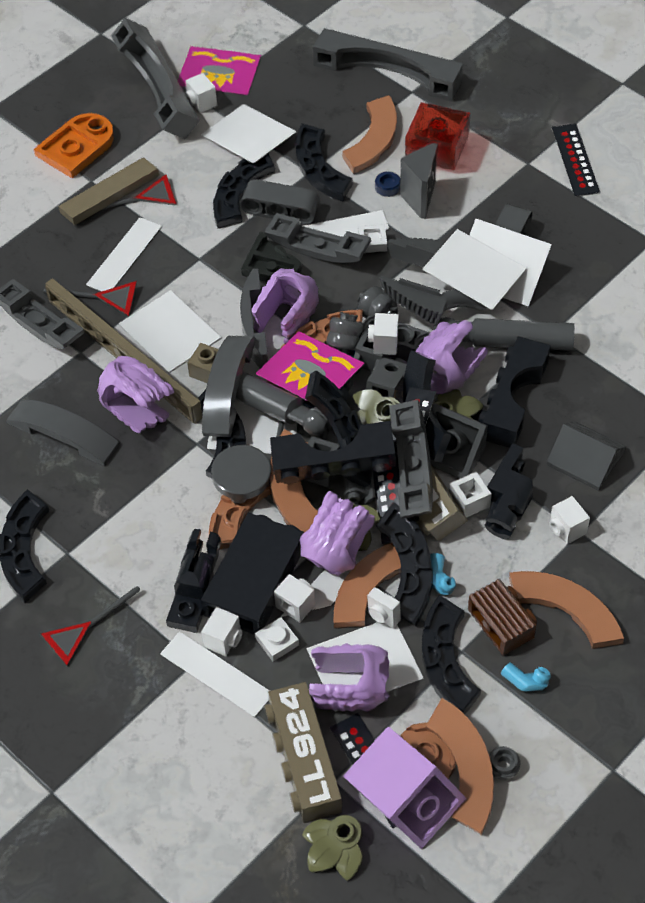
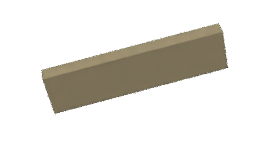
[58,157,159,225]

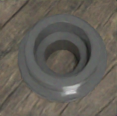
[489,746,521,780]

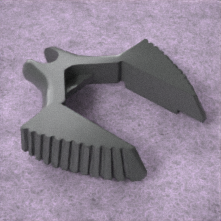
[380,237,487,326]

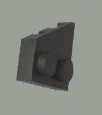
[241,232,302,282]

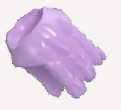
[252,268,319,344]
[416,320,488,394]
[97,356,174,433]
[299,491,375,576]
[309,643,390,712]

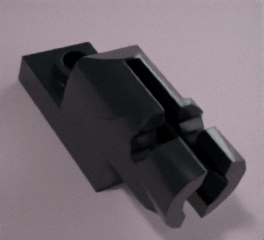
[484,444,533,539]
[166,529,221,633]

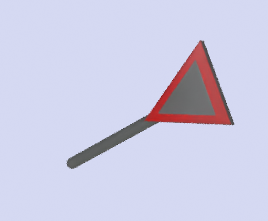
[102,174,177,210]
[43,281,137,317]
[41,586,140,667]

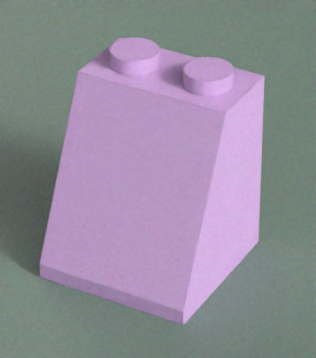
[343,726,467,849]

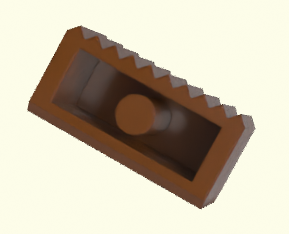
[468,579,537,656]

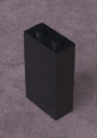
[201,512,304,635]

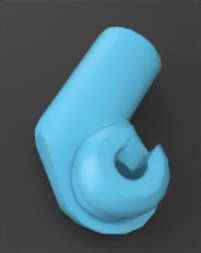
[431,553,456,595]
[501,662,551,692]

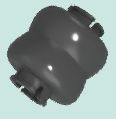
[357,286,398,318]
[326,312,364,355]

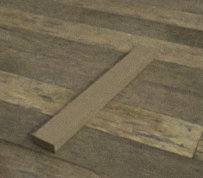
[45,278,202,424]

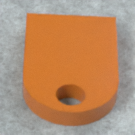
[34,113,114,178]

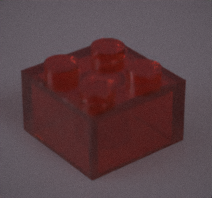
[405,102,470,170]

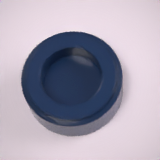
[375,171,400,197]

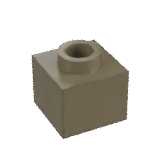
[187,343,219,383]

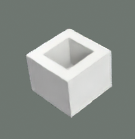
[185,73,217,113]
[368,313,398,355]
[450,472,491,518]
[549,496,590,544]
[274,574,315,623]
[201,607,242,657]

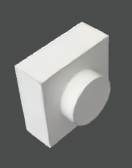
[358,224,387,253]
[367,587,401,628]
[255,617,299,662]

